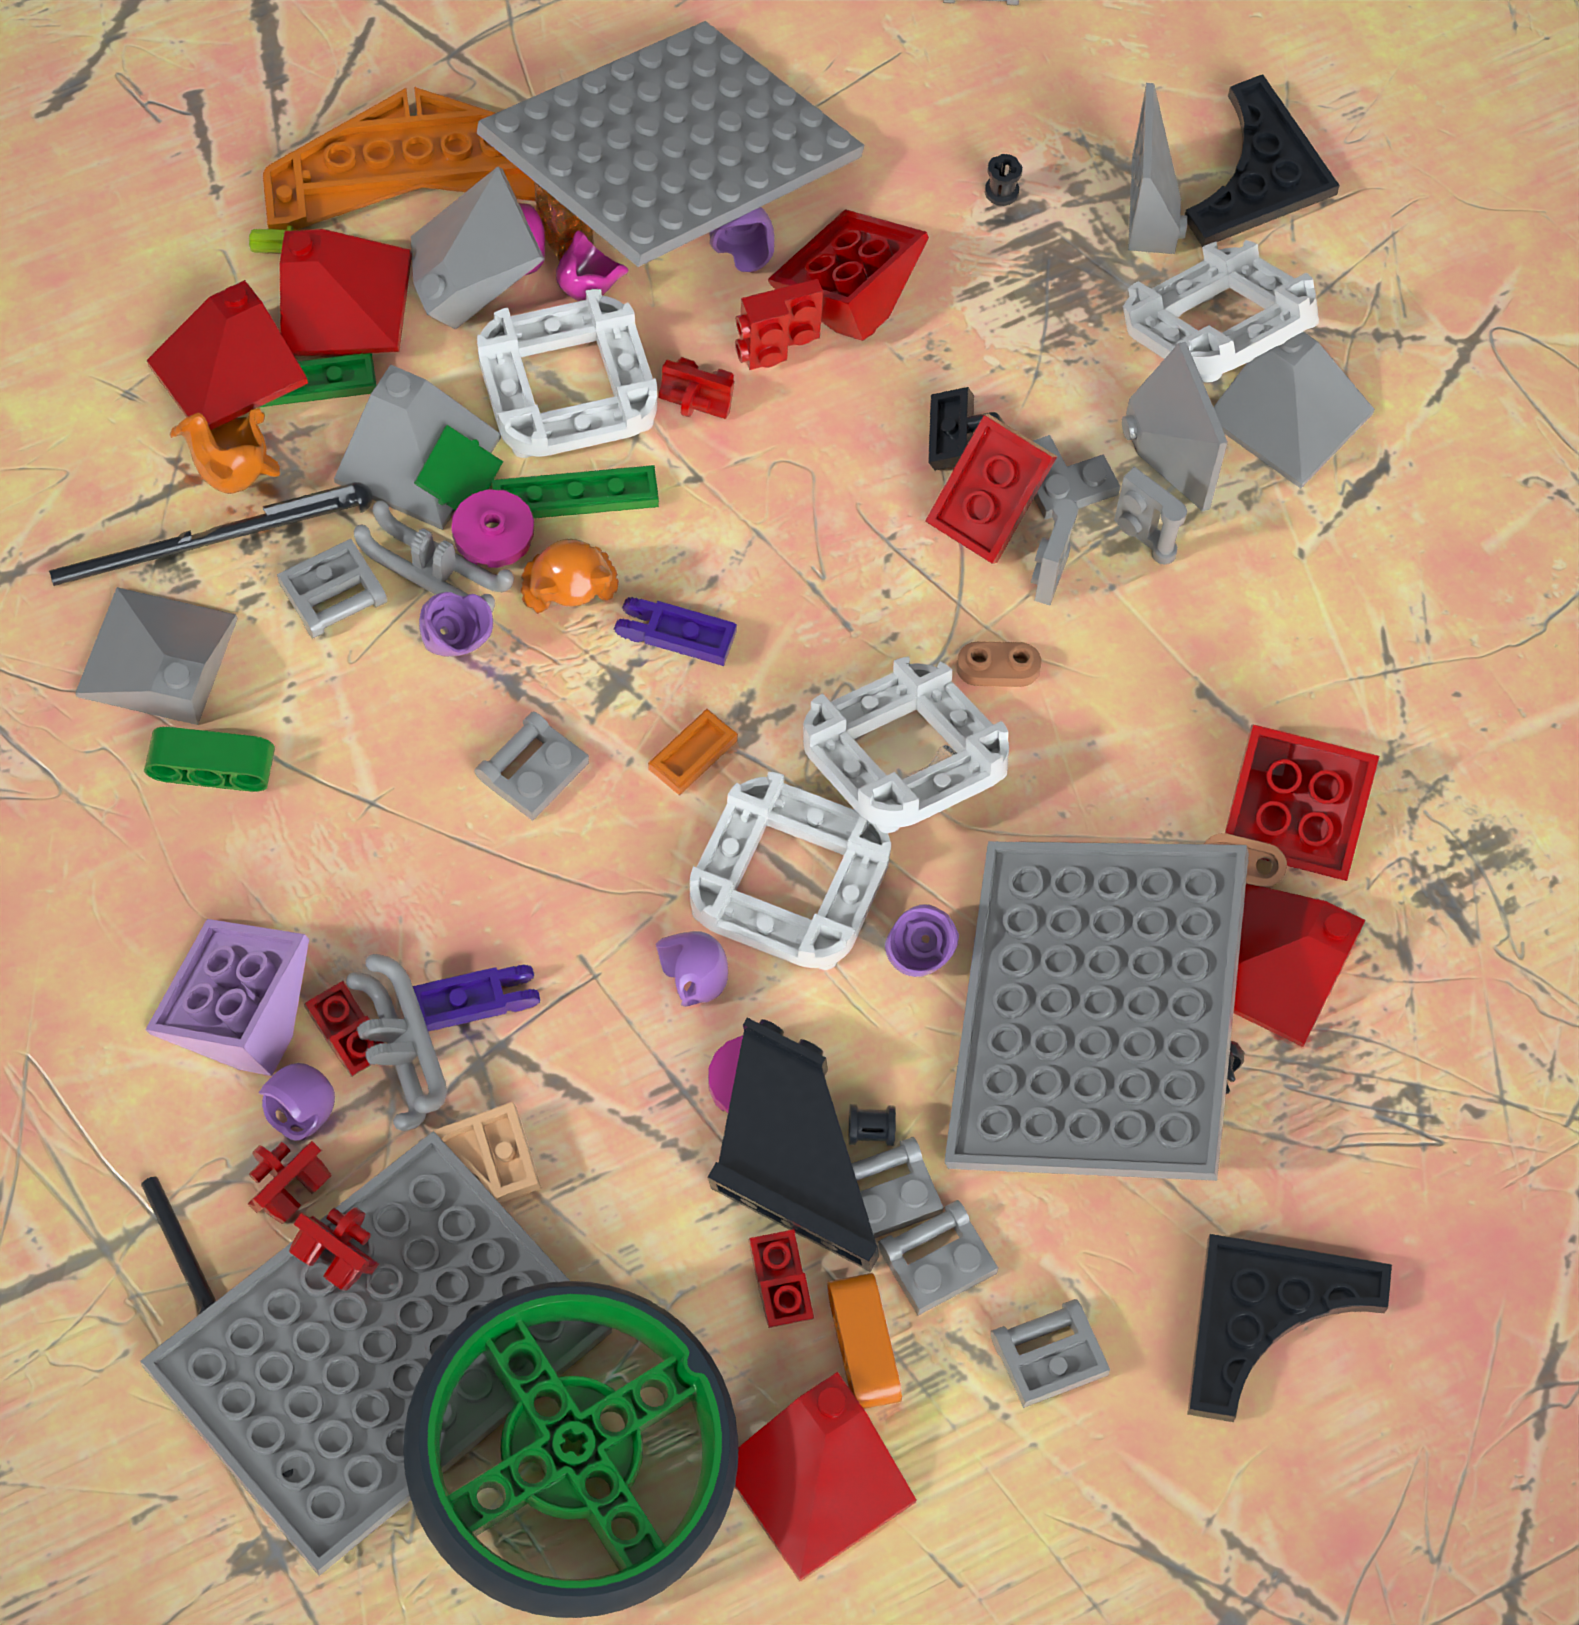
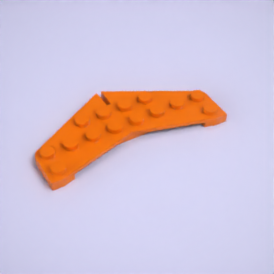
[263,87,562,230]

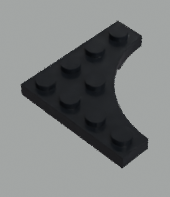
[1185,74,1340,247]
[1187,1234,1392,1422]

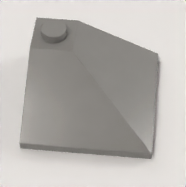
[1128,83,1187,254]
[411,167,545,329]
[1213,331,1375,489]
[1122,342,1228,511]
[334,364,501,530]
[75,587,238,725]

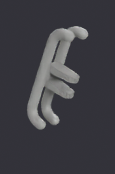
[354,501,514,613]
[346,954,447,1131]

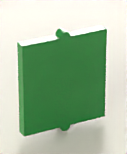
[414,425,504,510]

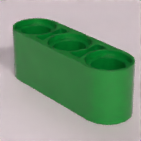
[144,727,275,792]

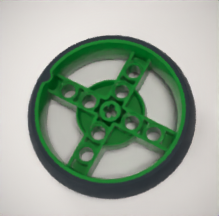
[403,1281,738,1618]

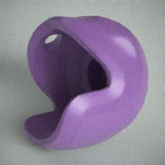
[709,207,775,272]
[419,592,493,657]
[885,904,959,977]
[655,931,729,1007]
[258,1063,335,1141]

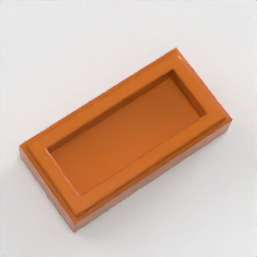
[648,709,738,796]

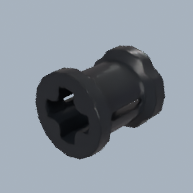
[985,154,1023,206]
[848,1104,896,1146]

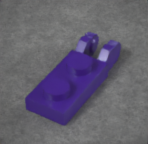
[613,597,737,666]
[413,964,541,1032]

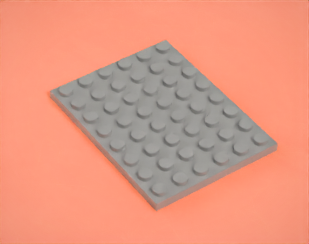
[477,21,864,267]
[944,841,1249,1181]
[140,1131,612,1576]

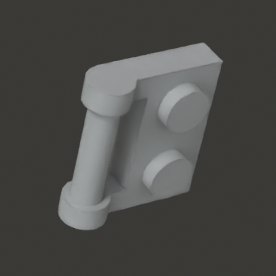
[1114,466,1187,565]
[1031,498,1078,606]
[277,539,388,639]
[474,711,589,821]
[852,1137,944,1238]
[878,1200,998,1316]
[990,1299,1110,1408]

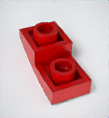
[304,981,384,1077]
[748,1229,814,1328]

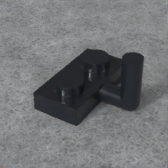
[928,387,1005,471]

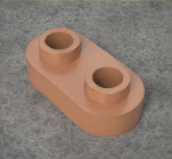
[957,641,1041,687]
[1204,833,1287,888]

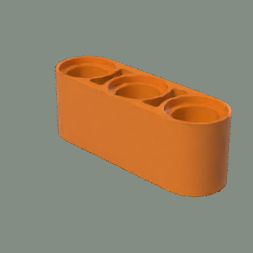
[827,1273,902,1409]

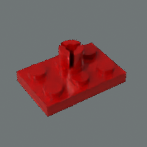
[925,414,1057,564]

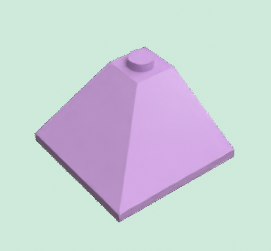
[145,919,309,1076]

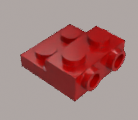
[735,279,823,370]

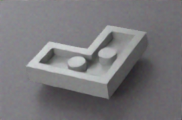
[1033,435,1121,520]

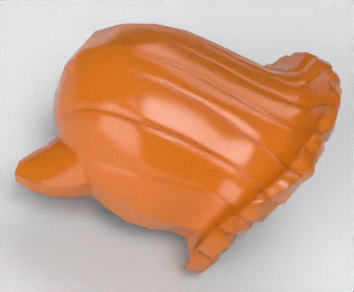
[170,408,280,494]
[521,539,619,614]

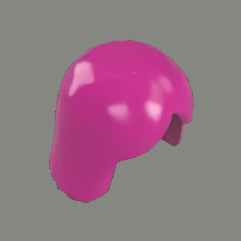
[556,230,629,301]

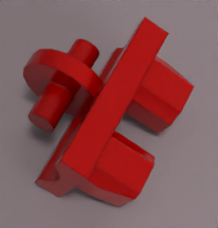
[658,357,735,419]
[248,1141,332,1224]
[289,1207,380,1291]

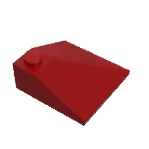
[768,209,929,341]
[279,229,412,357]
[147,280,308,431]
[1225,724,1380,881]
[1234,883,1366,1047]
[735,1372,917,1582]

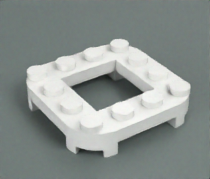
[1123,240,1319,382]
[477,289,657,458]
[803,656,1009,833]
[690,772,891,970]

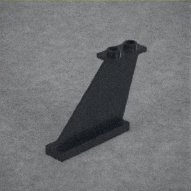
[707,1017,879,1272]

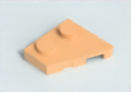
[431,1102,542,1203]

